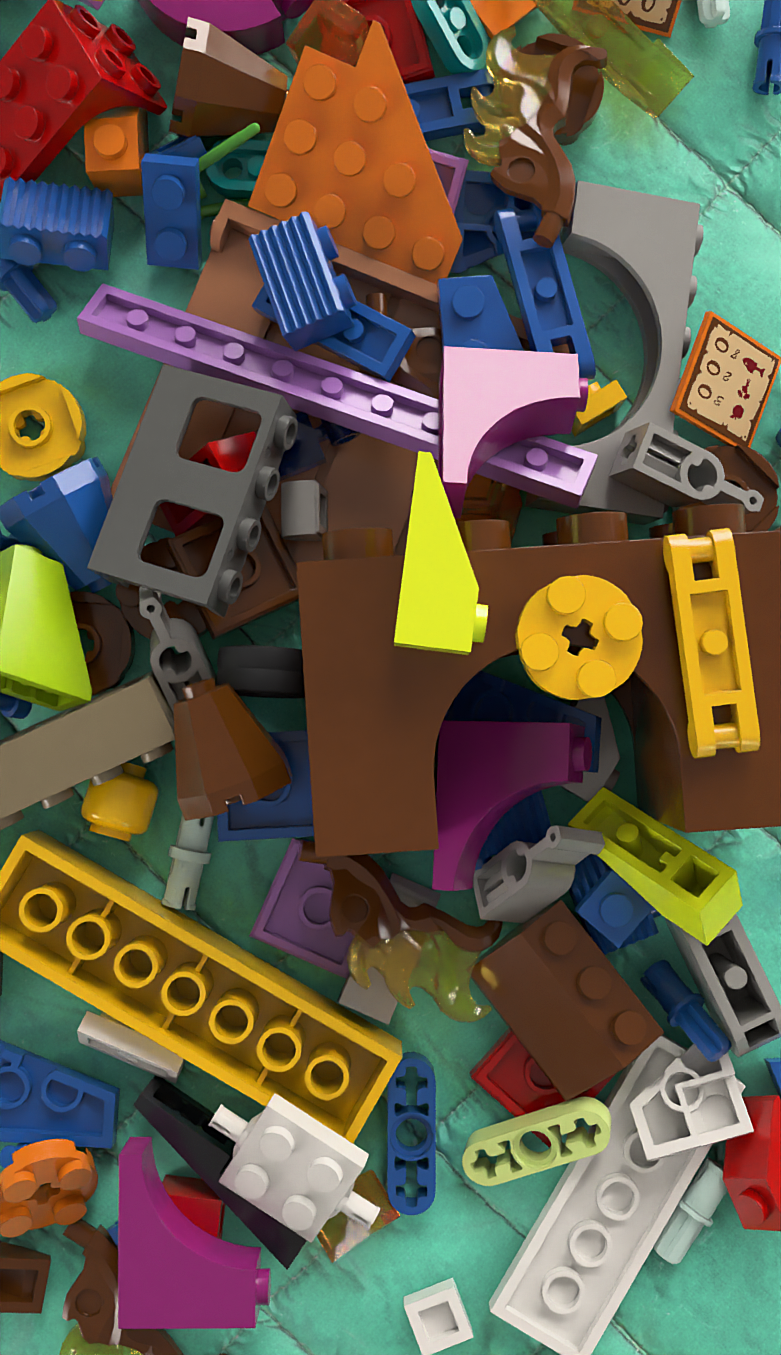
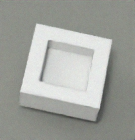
[403,1278,473,1355]

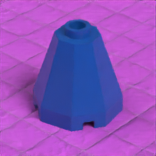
[0,457,113,594]

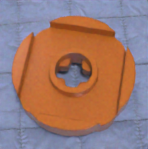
[0,1139,98,1238]

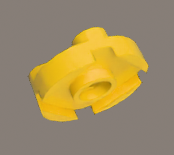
[0,373,87,481]
[515,575,643,700]

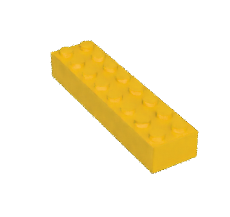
[0,830,403,1143]

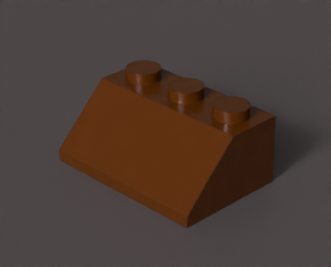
[465,900,664,1101]

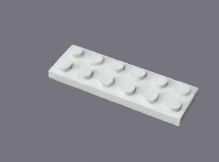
[489,1034,746,1355]

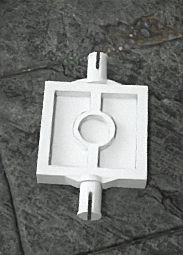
[208,1093,380,1243]

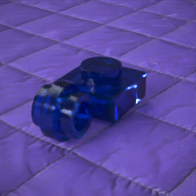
[257,412,361,482]

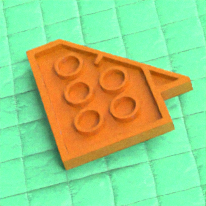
[248,20,463,285]

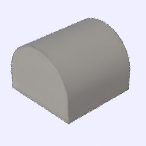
[281,480,328,541]

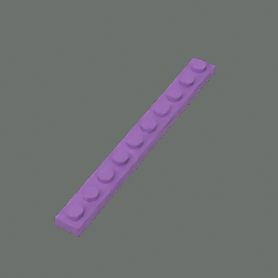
[77,283,598,509]

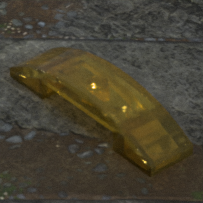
[533,0,694,119]

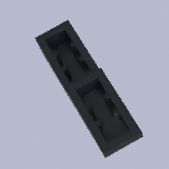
[134,1075,307,1270]

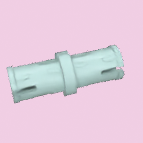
[161,813,214,910]

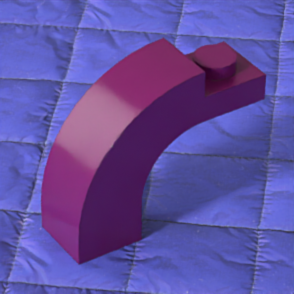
[138,0,316,55]

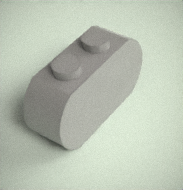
[664,914,781,1057]

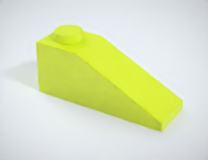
[394,451,488,655]
[568,787,743,946]

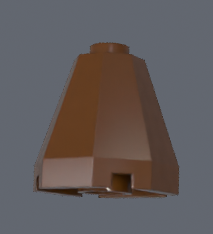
[168,17,289,138]
[173,677,293,821]

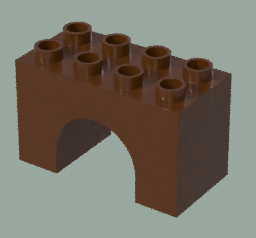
[296,504,781,858]

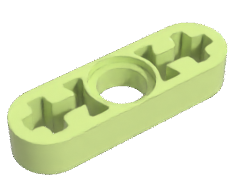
[462,1097,612,1186]

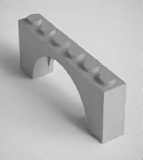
[525,180,703,525]

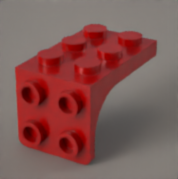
[0,0,167,202]

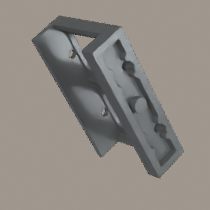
[87,364,298,618]

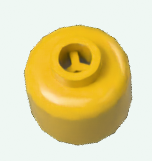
[81,762,159,842]

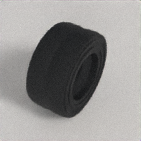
[216,645,305,699]

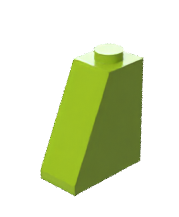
[0,544,92,712]

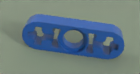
[387,1052,436,1215]

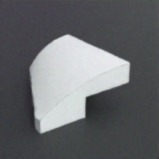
[629,1024,754,1162]

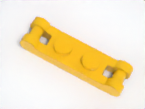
[663,528,760,759]

